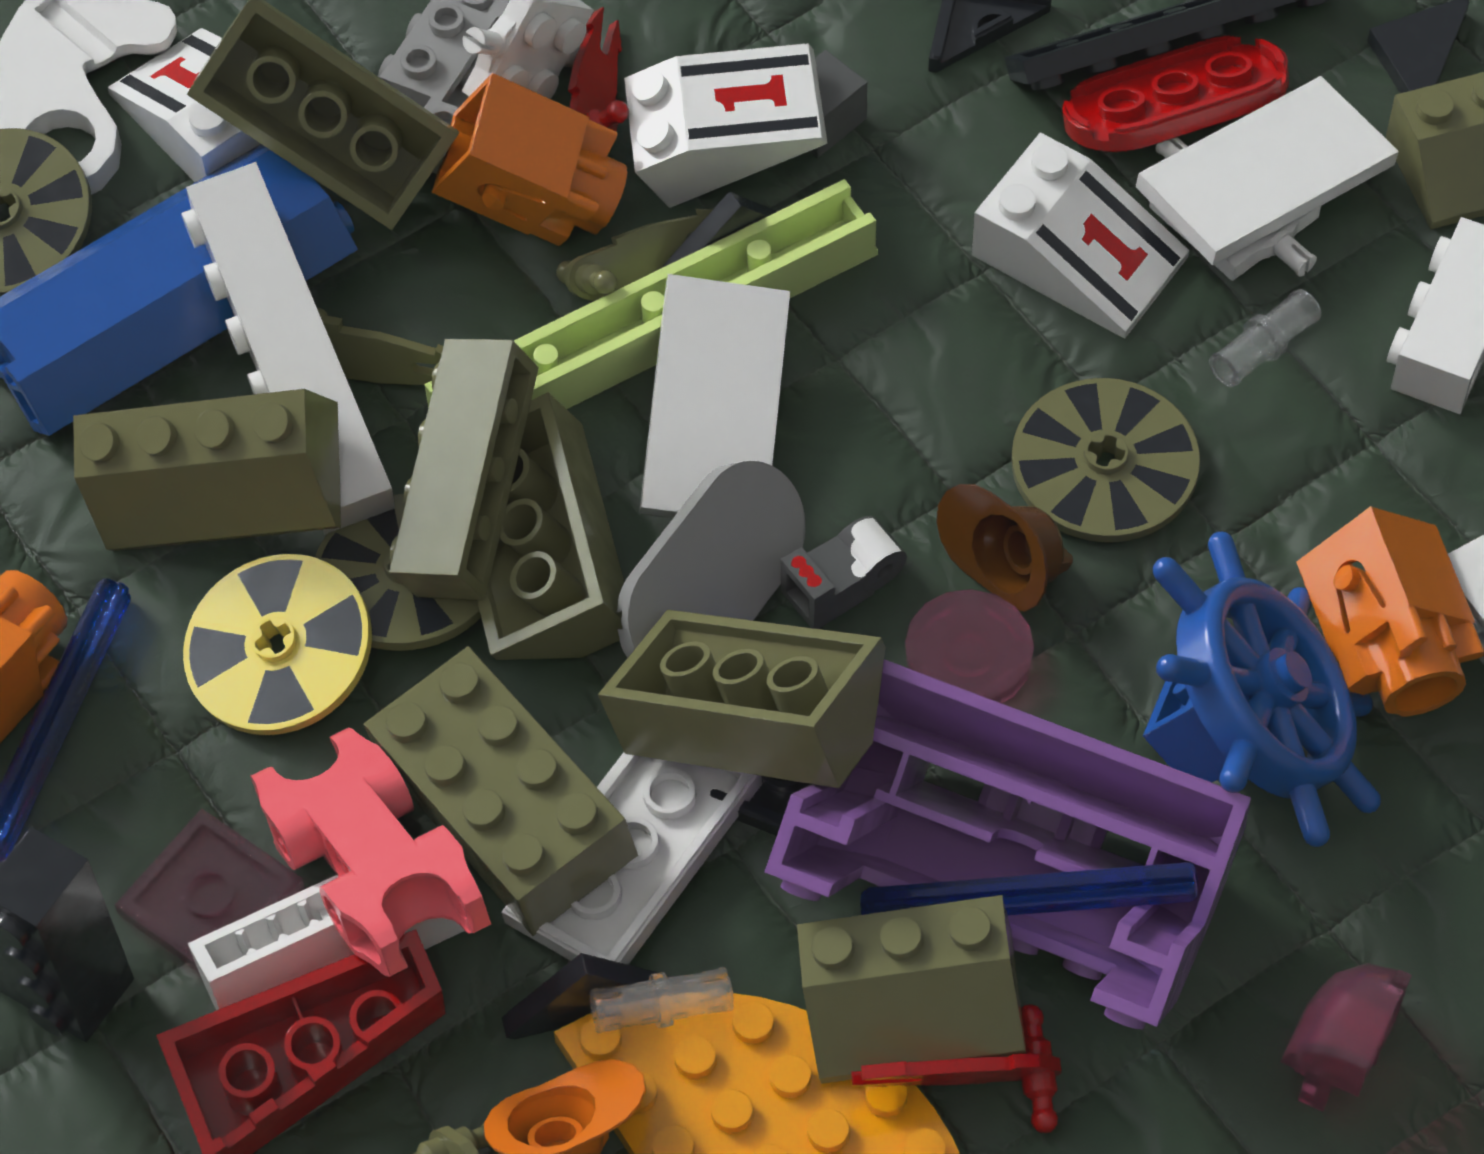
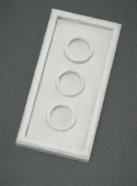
[1136,76,1399,266]
[639,274,790,518]
[501,752,762,965]

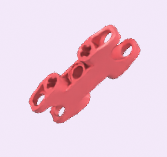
[250,728,491,977]

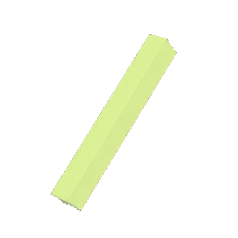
[424,179,878,409]

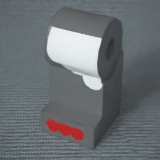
[780,516,908,629]

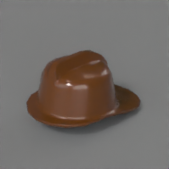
[936,484,1073,612]

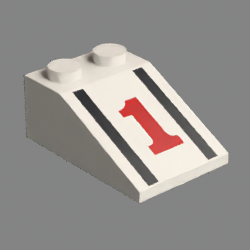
[108,28,260,182]
[624,43,828,208]
[972,132,1189,339]

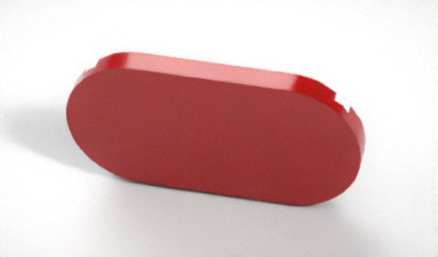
[1062,36,1289,152]

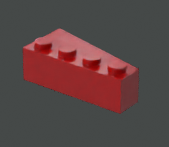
[156,929,446,1154]

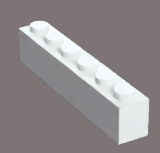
[181,162,395,535]

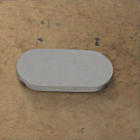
[617,461,805,658]

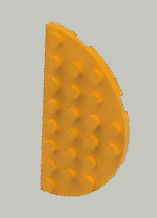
[554,992,960,1154]

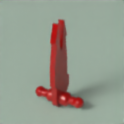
[568,7,629,132]
[851,1004,1062,1133]

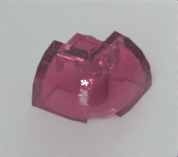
[1280,963,1412,1112]

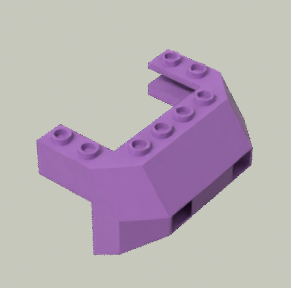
[765,659,1251,1029]

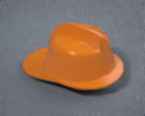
[484,1060,646,1154]

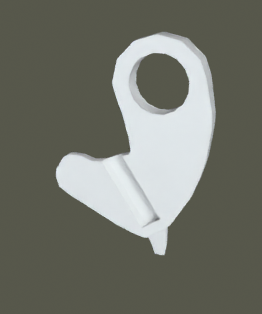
[0,0,177,195]

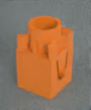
[432,73,628,246]
[1296,506,1484,717]
[0,570,68,743]

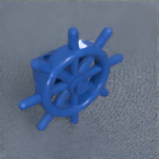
[1143,531,1381,847]

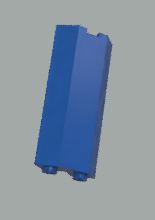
[0,144,358,436]

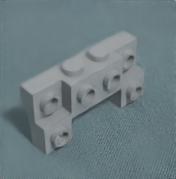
[378,0,510,174]

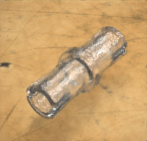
[1209,289,1321,387]
[590,967,734,1034]

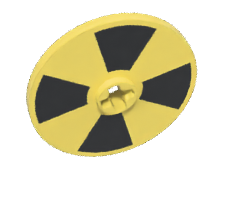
[183,554,372,735]

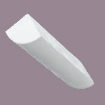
[188,875,465,1010]

